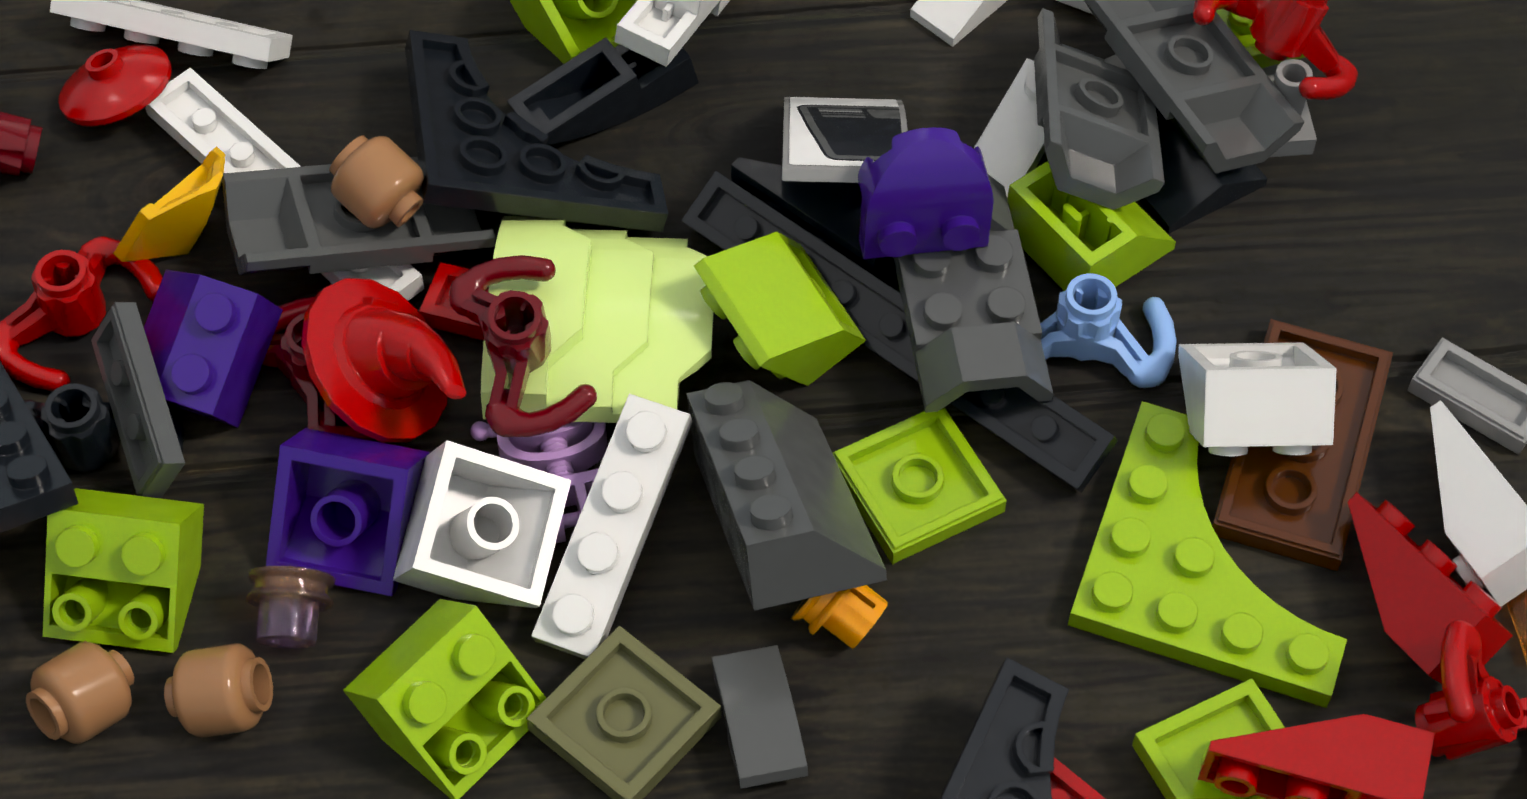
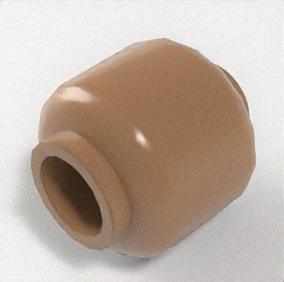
[329,135,424,229]
[26,641,134,744]
[164,643,273,738]

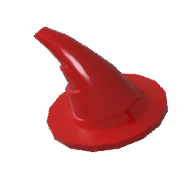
[301,278,466,442]

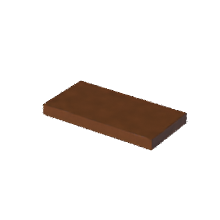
[1212,319,1393,571]

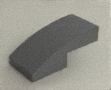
[711,645,808,789]

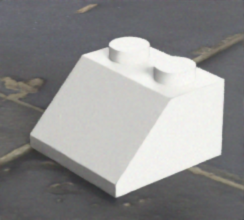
[1178,342,1337,456]
[393,440,571,608]

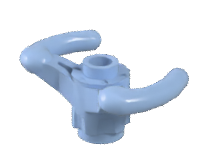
[1040,273,1177,388]

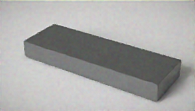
[91,302,185,498]

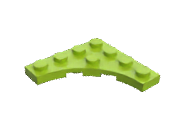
[1068,401,1347,708]

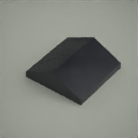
[1140,107,1267,234]

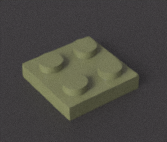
[527,625,721,799]

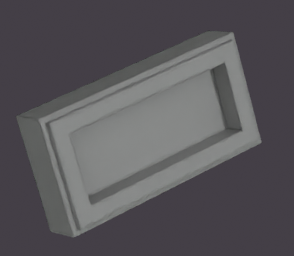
[1407,337,1527,455]

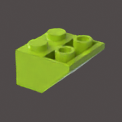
[1007,161,1176,291]
[694,232,866,386]
[42,488,204,653]
[343,599,546,799]

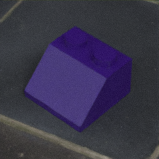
[144,269,283,428]
[265,428,430,596]

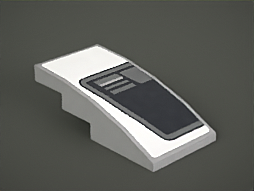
[782,97,908,183]

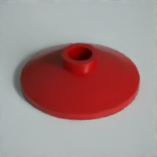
[58,44,172,126]

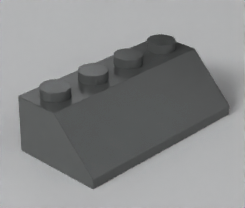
[686,380,887,611]

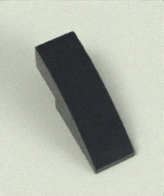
[507,37,699,145]

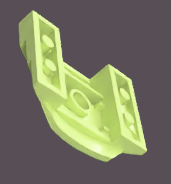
[480,216,714,423]

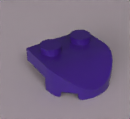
[858,127,994,259]

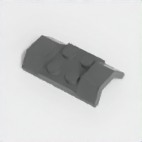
[1084,0,1304,174]
[1034,8,1165,210]
[222,157,496,275]
[893,174,1053,413]

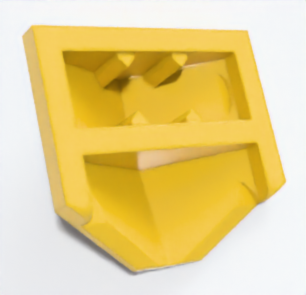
[113,146,226,262]

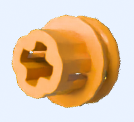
[791,585,888,649]

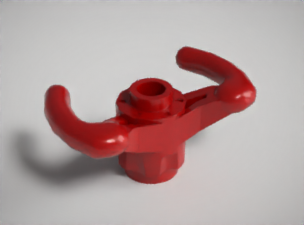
[1193,0,1358,100]
[0,236,163,392]
[1415,620,1527,760]

